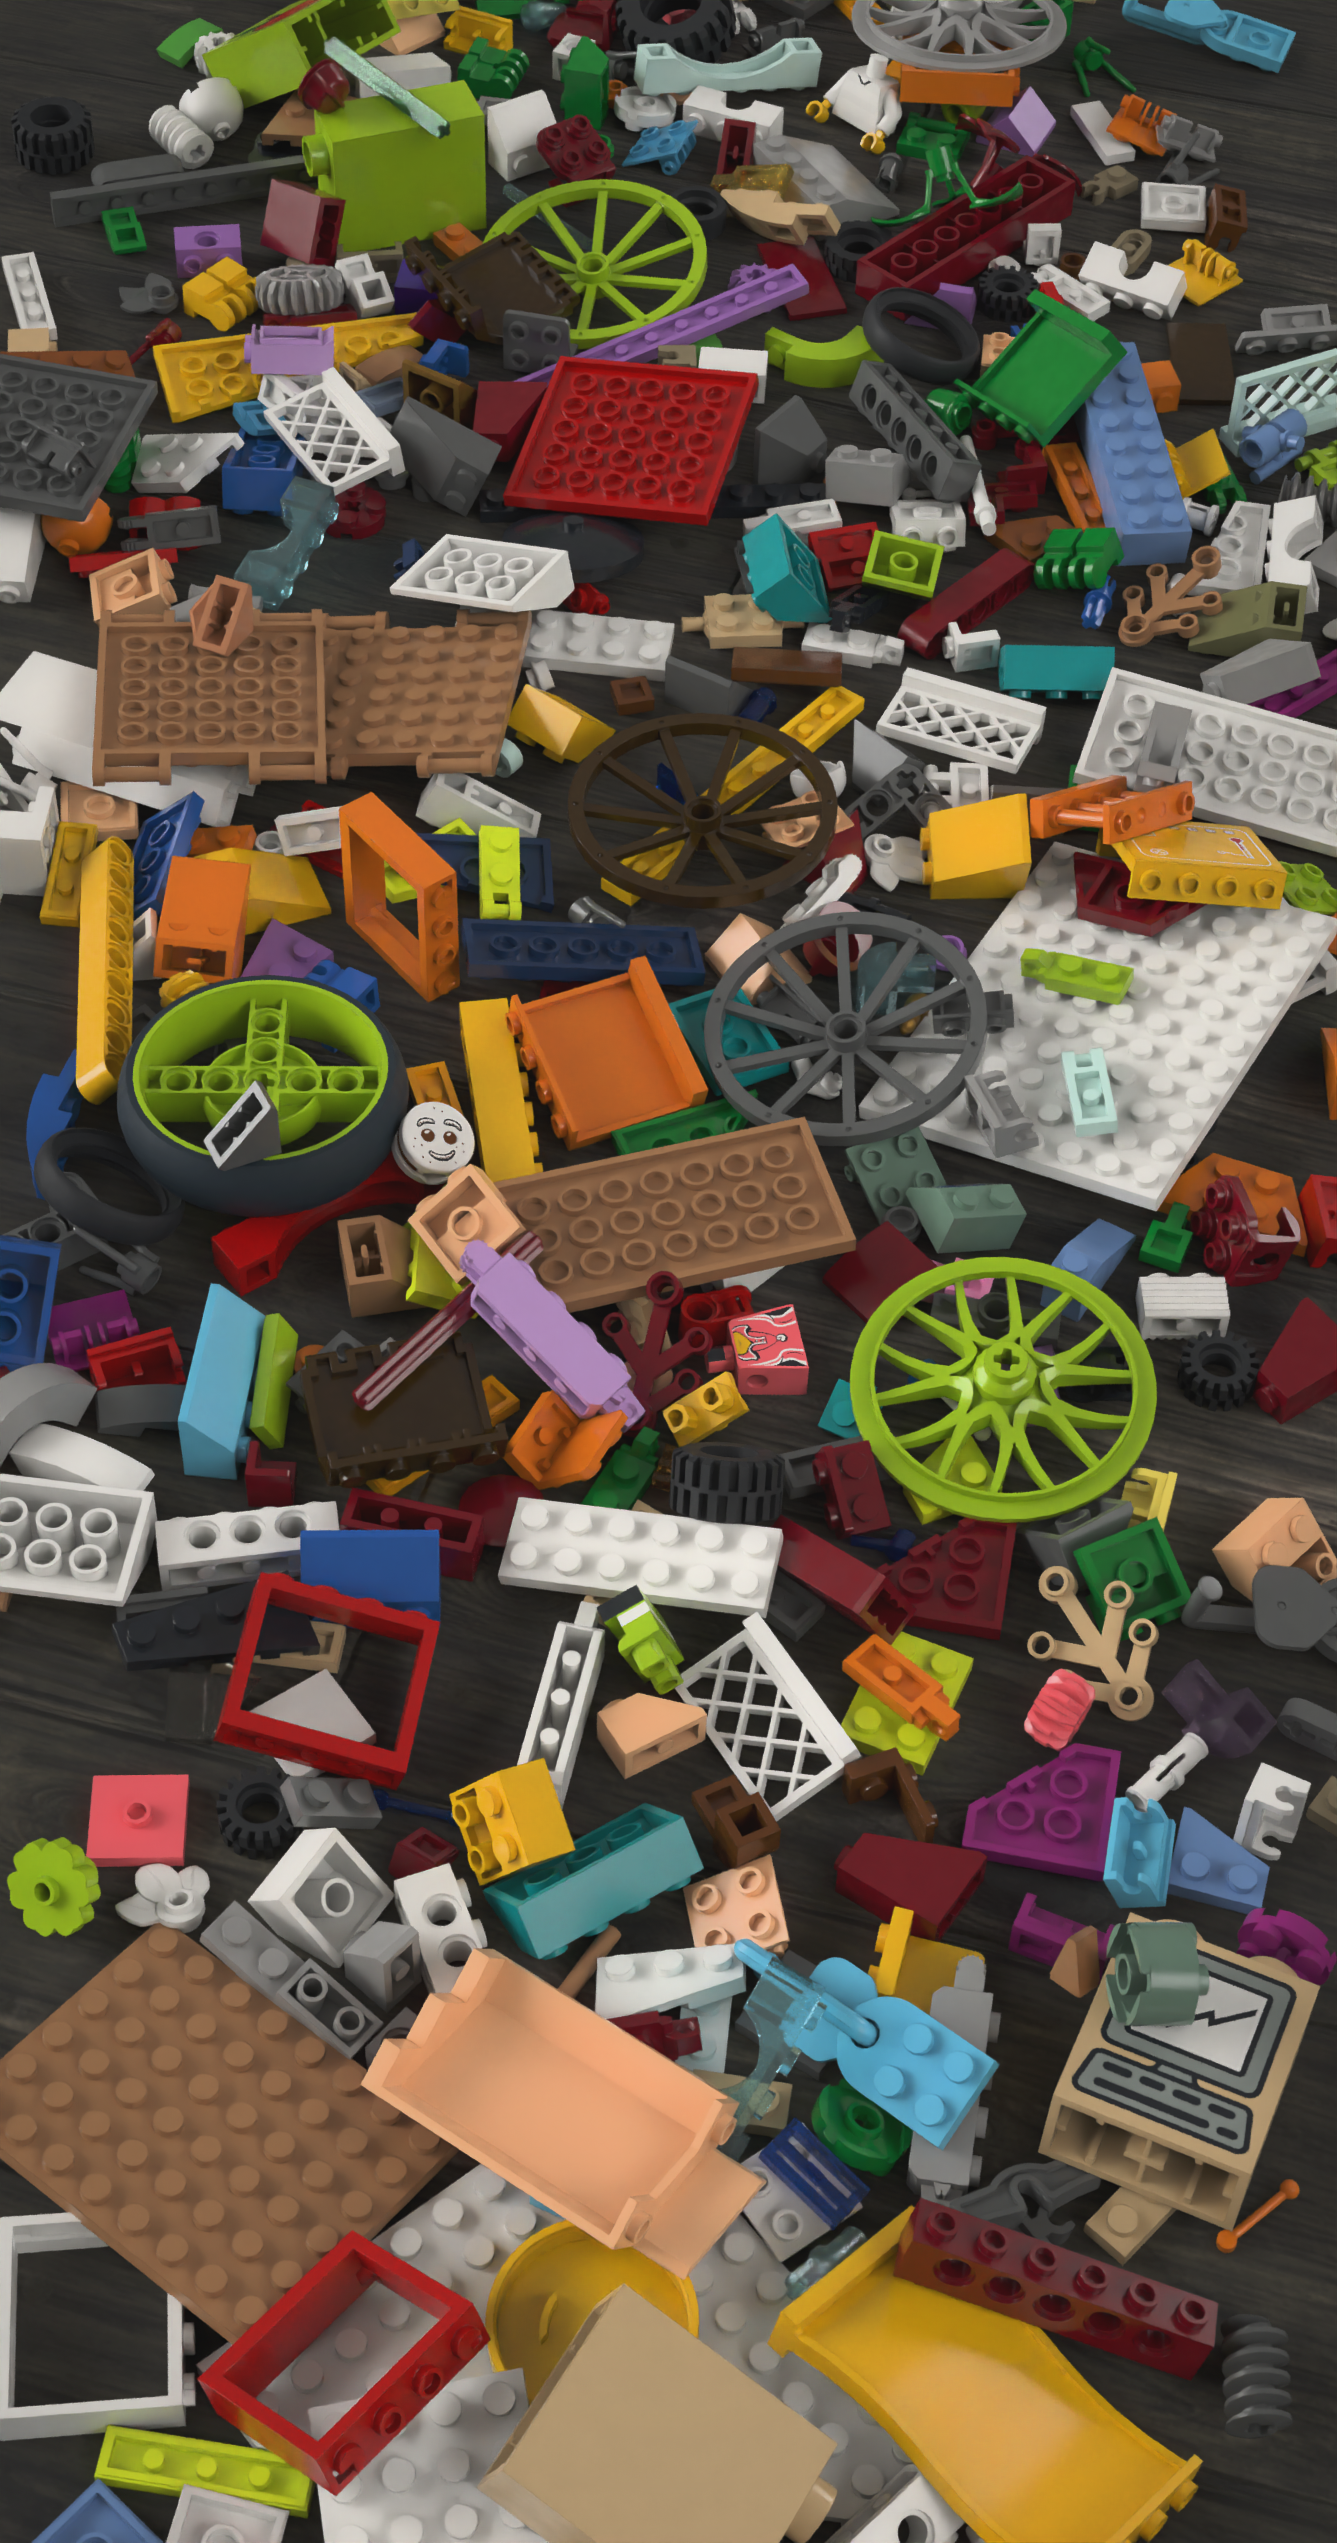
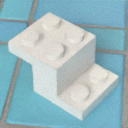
[0,786,59,903]

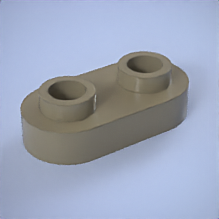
[1111,229,1152,277]

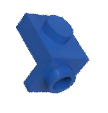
[419,339,469,377]

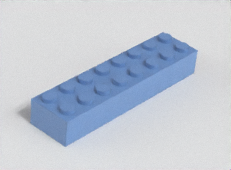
[1073,342,1192,566]

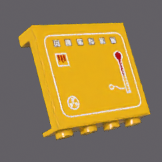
[1095,821,1287,909]

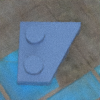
[1167,1807,1270,1915]

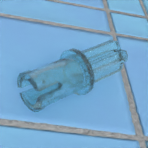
[784,2226,868,2300]

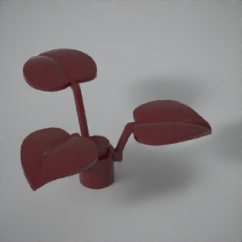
[955,113,1082,197]

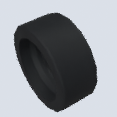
[666,186,726,241]

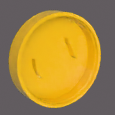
[485,2220,699,2406]

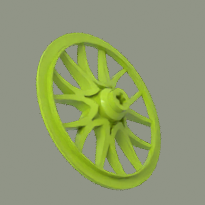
[850,1257,1157,1523]

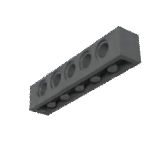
[848,360,982,503]

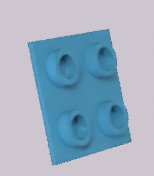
[622,120,698,175]

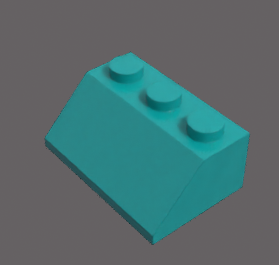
[742,513,832,623]
[998,645,1115,700]

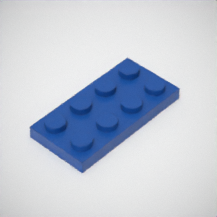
[132,791,205,922]

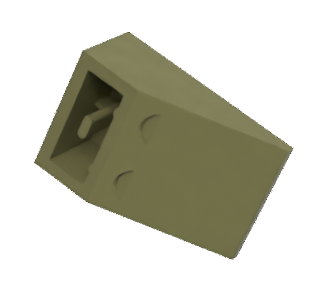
[1188,581,1307,657]

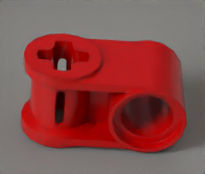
[678,1285,755,1348]

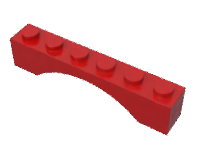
[211,1151,447,1296]

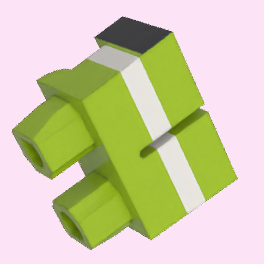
[596,1584,684,1695]

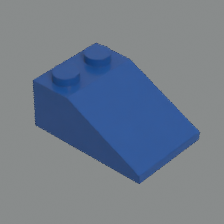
[0,1235,62,1372]

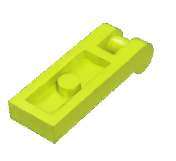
[479,825,522,921]

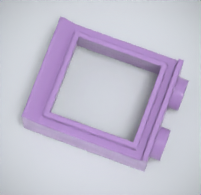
[244,324,334,375]

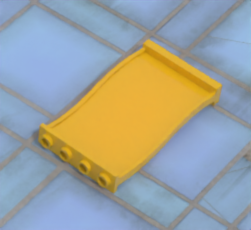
[767,2205,1203,2543]

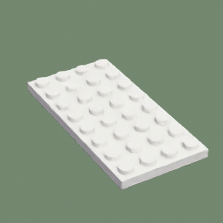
[1073,667,1337,858]

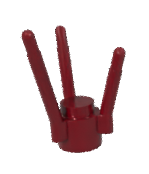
[129,318,182,366]

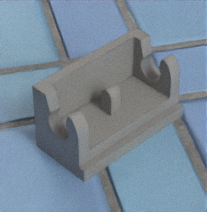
[964,1070,1039,1158]

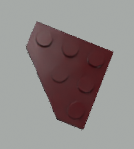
[875,1517,1017,1640]

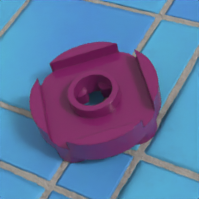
[1236,1908,1337,1986]

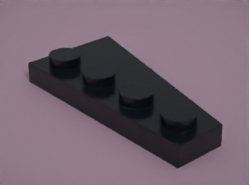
[112,1570,320,1671]

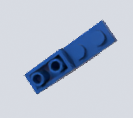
[26,1048,84,1200]

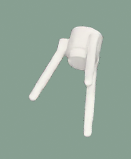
[0,727,58,802]

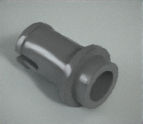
[875,153,904,193]

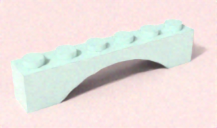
[634,38,822,96]

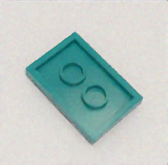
[669,988,789,1096]

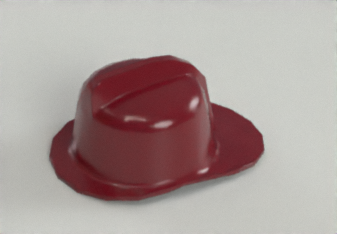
[298,58,350,114]
[803,901,873,978]

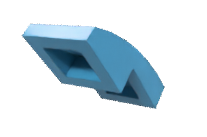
[232,400,286,436]

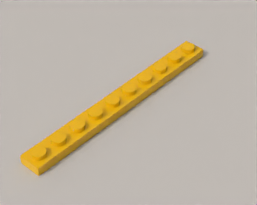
[601,686,865,906]

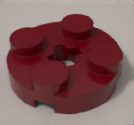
[317,482,386,540]

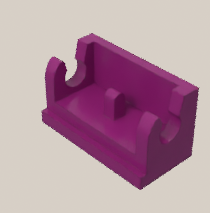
[1008,1892,1115,1985]

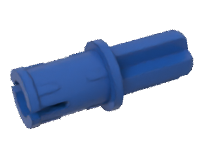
[1081,575,1116,629]

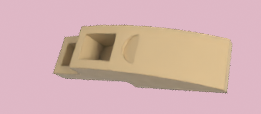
[720,189,841,245]

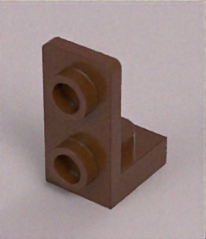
[841,1747,938,1844]

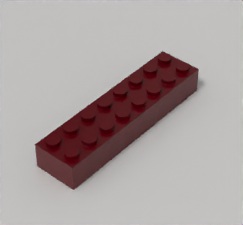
[855,155,1076,321]

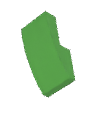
[156,18,224,68]

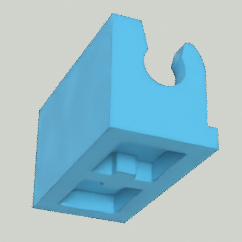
[1103,1797,1176,1908]

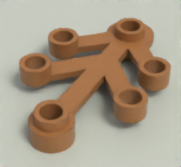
[1118,546,1223,647]

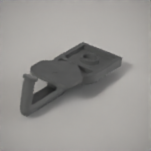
[1181,1565,1337,1663]

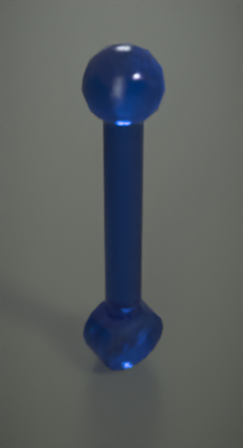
[373,1789,459,1827]

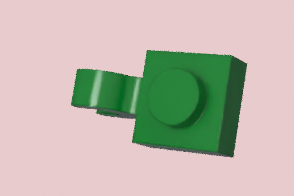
[1138,1201,1193,1273]

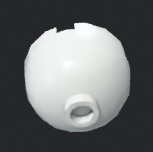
[179,77,244,141]

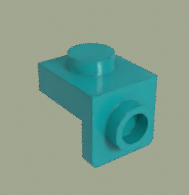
[818,1379,882,1439]

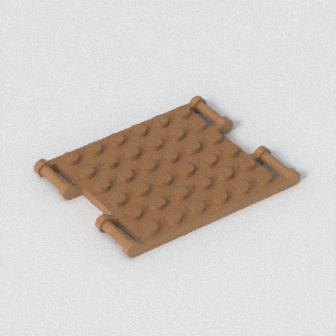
[92,609,327,786]
[275,609,532,781]

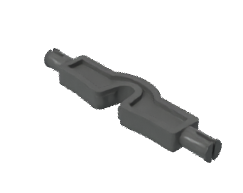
[949,2160,1102,2228]

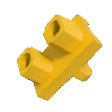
[662,1371,750,1447]

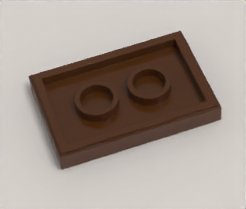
[731,647,842,687]

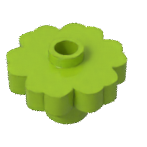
[7,1837,101,1937]

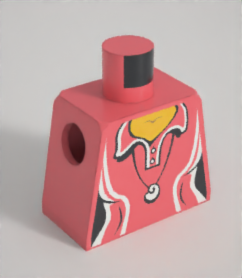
[704,1304,809,1395]

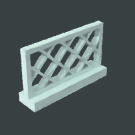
[1219,348,1337,457]

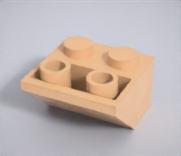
[1212,1498,1337,1602]

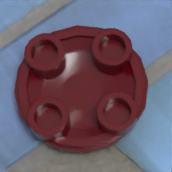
[458,1474,544,1548]

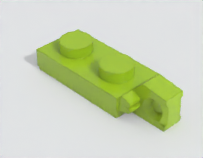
[1020,948,1134,1005]

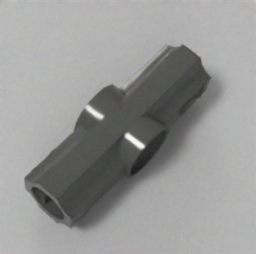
[931,1292,1062,1349]

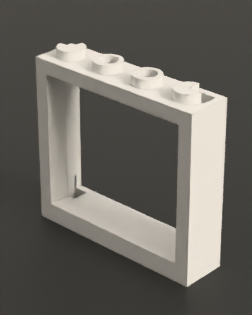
[0,2212,196,2441]

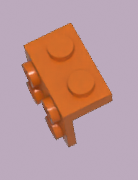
[503,1390,628,1490]

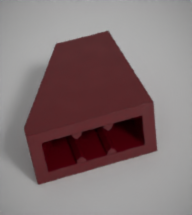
[473,381,547,462]
[1252,1297,1337,1425]
[834,1832,988,1942]

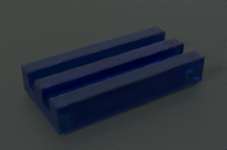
[758,2117,871,2231]

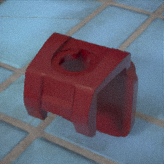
[547,0,619,51]
[536,115,616,208]
[1190,1175,1301,1287]

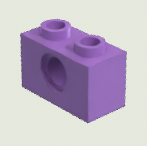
[174,224,243,278]

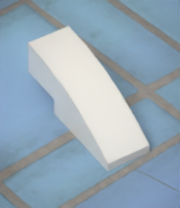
[9,1423,155,1491]

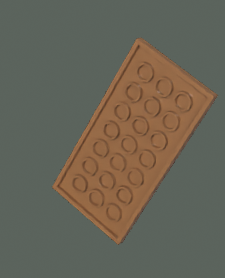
[493,1117,856,1313]

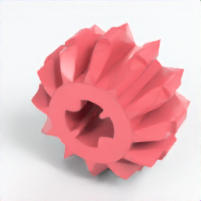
[1024,1668,1095,1751]

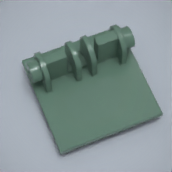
[844,1126,947,1224]

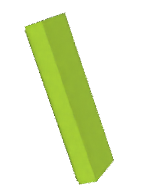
[249,1313,298,1449]

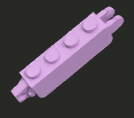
[459,1239,645,1432]

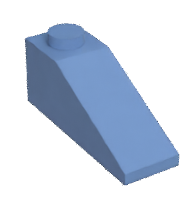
[1040,1218,1136,1322]

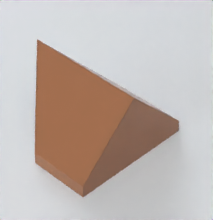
[189,575,254,657]

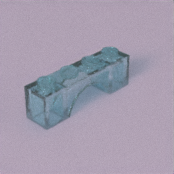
[234,476,339,611]
[716,1957,827,2162]

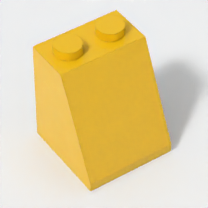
[920,793,1032,899]

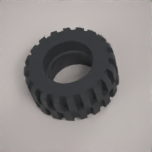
[615,0,736,64]

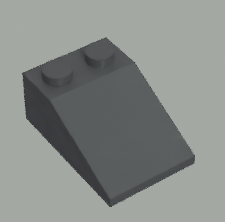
[390,396,502,517]

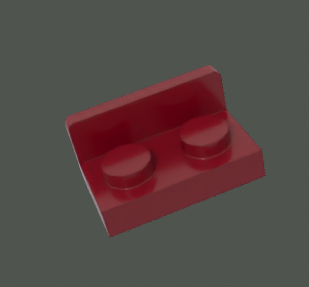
[812,1440,892,1540]

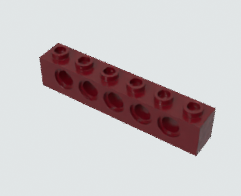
[893,2198,1218,2381]

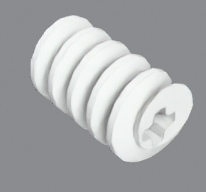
[149,105,214,169]

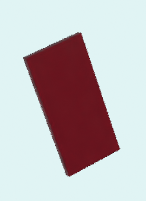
[757,237,847,321]

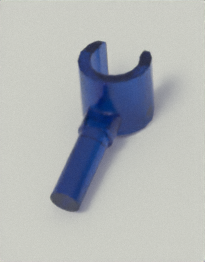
[851,1529,916,1563]

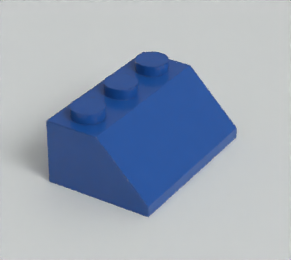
[300,1530,441,1628]

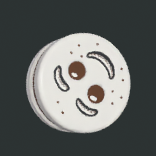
[391,1102,475,1185]

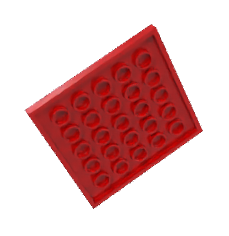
[503,356,759,526]

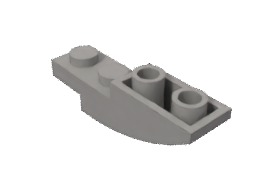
[200,1901,384,2060]

